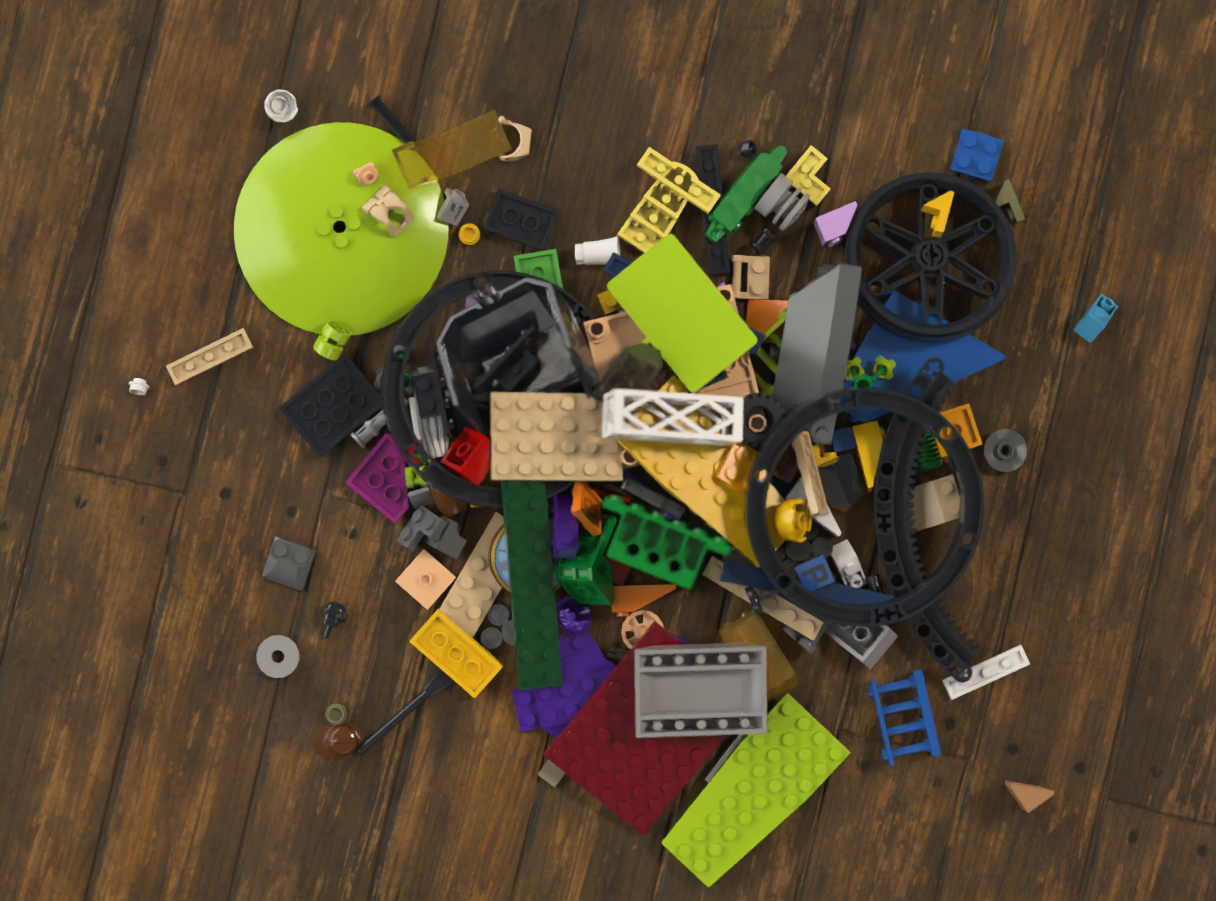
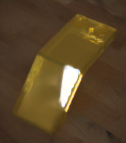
[392,110,512,190]

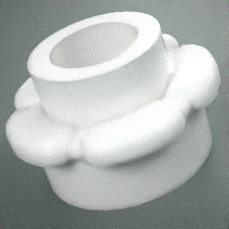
[128,378,149,396]

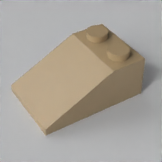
[889,474,961,531]

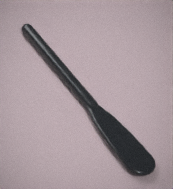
[356,669,455,755]

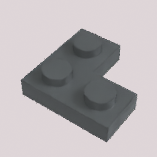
[397,504,447,551]

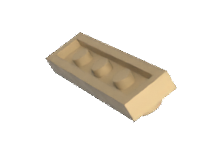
[166,328,254,386]
[791,431,829,517]

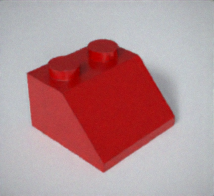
[440,426,491,486]

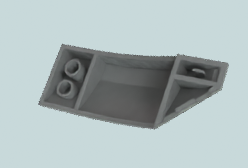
[767,263,862,445]

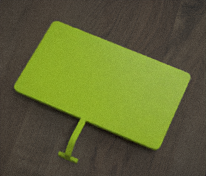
[607,234,757,393]

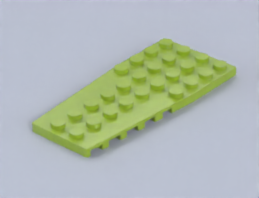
[662,693,851,887]

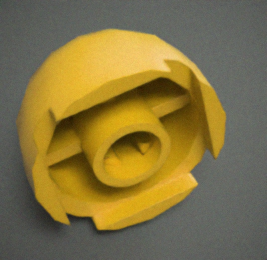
[772,498,812,542]

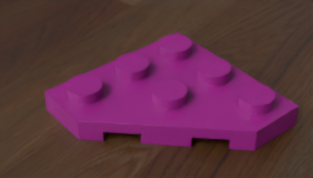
[345,433,409,524]

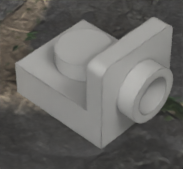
[437,188,469,226]

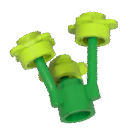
[844,356,896,387]

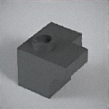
[423,515,467,559]

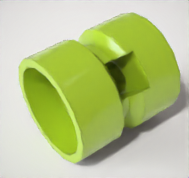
[313,320,352,360]

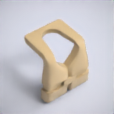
[362,185,414,238]

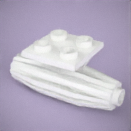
[408,366,455,458]

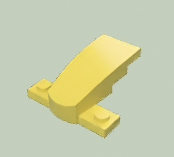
[617,147,721,254]

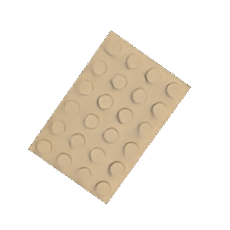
[490,392,623,482]

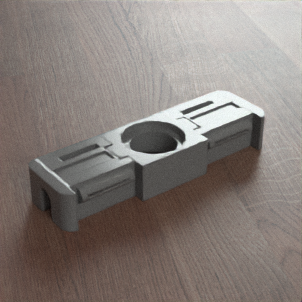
[621,476,686,518]

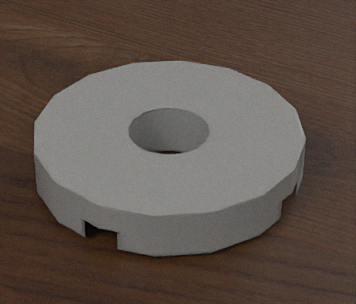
[256,635,300,678]

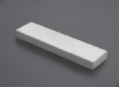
[942,644,1030,700]

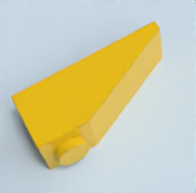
[852,421,885,493]

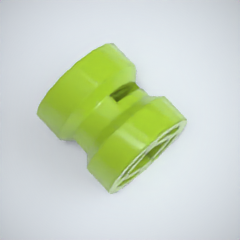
[405,466,429,489]

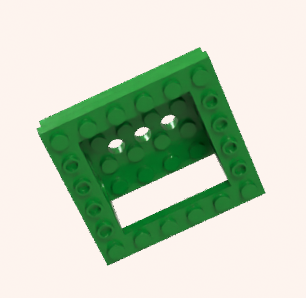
[602,495,731,589]

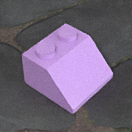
[813,201,857,248]

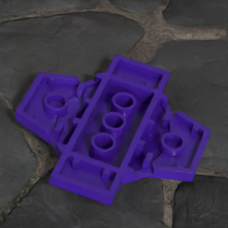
[512,629,616,737]

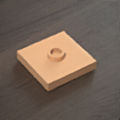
[395,549,456,610]

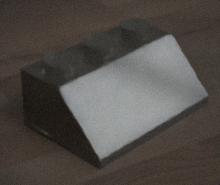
[591,343,663,413]

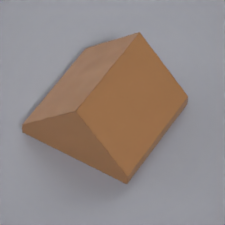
[1005,780,1054,813]

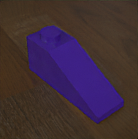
[552,495,578,558]

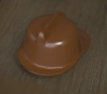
[312,723,365,758]

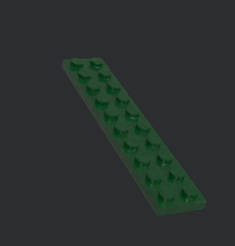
[500,481,563,690]

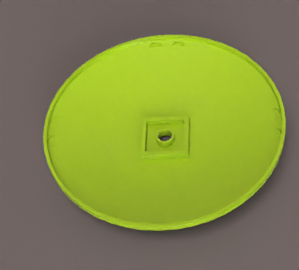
[234,122,449,336]

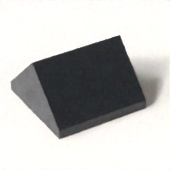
[817,452,867,508]

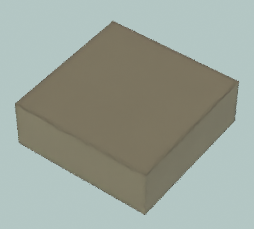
[537,760,565,787]

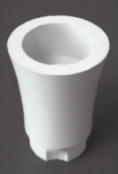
[575,236,620,266]

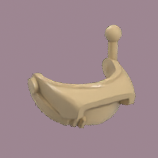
[498,116,532,162]

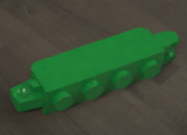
[705,145,787,243]

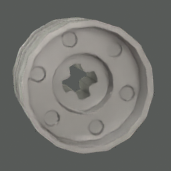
[754,173,811,231]

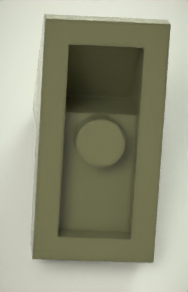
[995,179,1025,225]

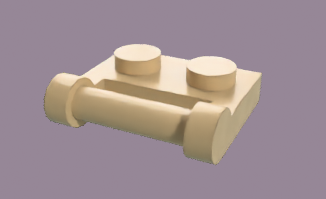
[731,255,770,300]

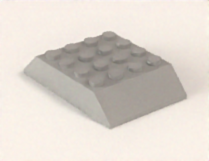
[635,643,767,738]

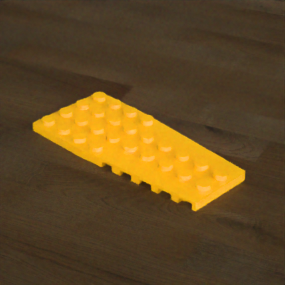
[616,375,785,568]

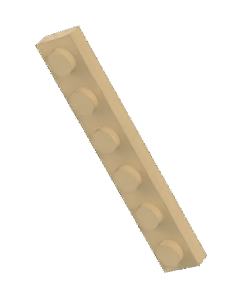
[702,555,825,641]

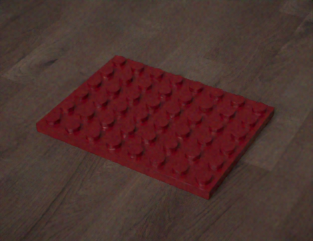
[543,621,727,836]

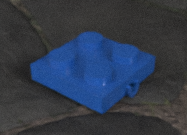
[950,129,1004,182]

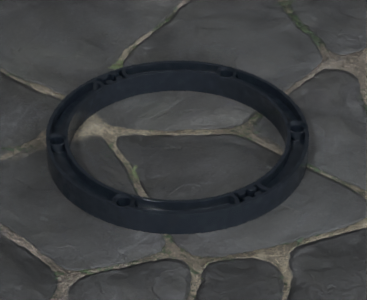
[381,270,602,508]
[744,387,984,627]

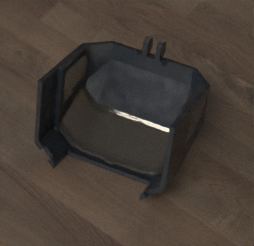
[436,277,599,438]

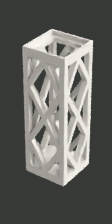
[602,389,743,446]

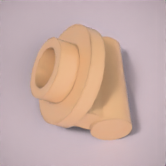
[352,162,378,185]

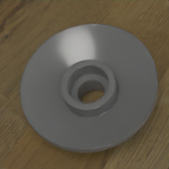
[984,429,1027,472]

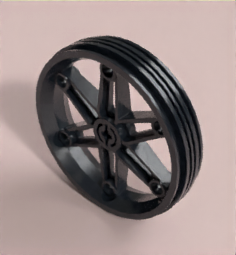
[844,172,1017,343]

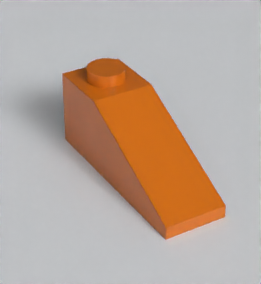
[612,584,676,616]

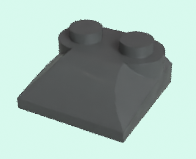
[261,536,317,591]

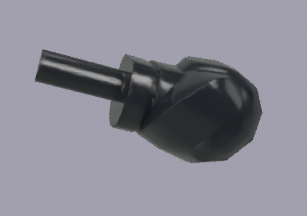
[323,601,348,638]

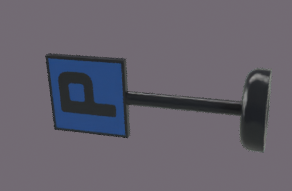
[744,553,836,616]

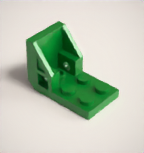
[555,515,617,605]

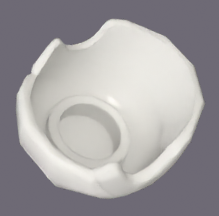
[264,89,298,123]

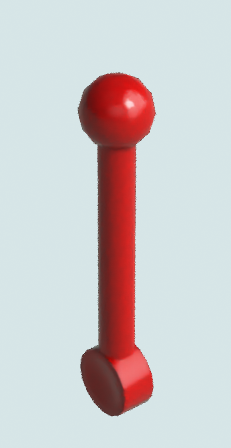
[593,488,631,502]

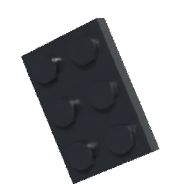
[483,188,559,251]

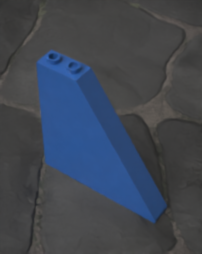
[838,291,1006,425]

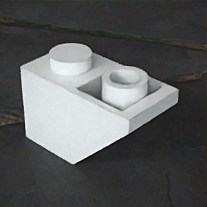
[831,539,867,588]

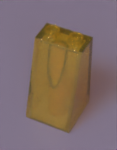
[719,610,800,703]

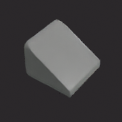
[408,487,434,509]

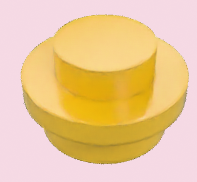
[459,223,480,245]

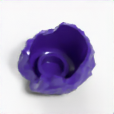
[556,596,593,635]

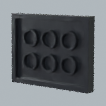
[279,353,383,458]

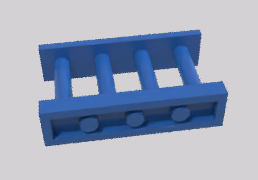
[867,669,941,766]

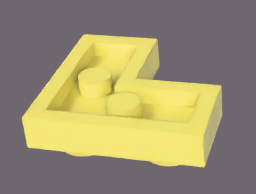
[786,146,830,206]

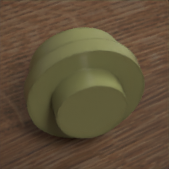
[325,703,347,725]

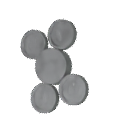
[481,604,515,649]

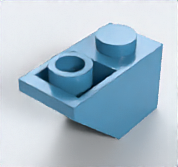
[1074,293,1118,343]

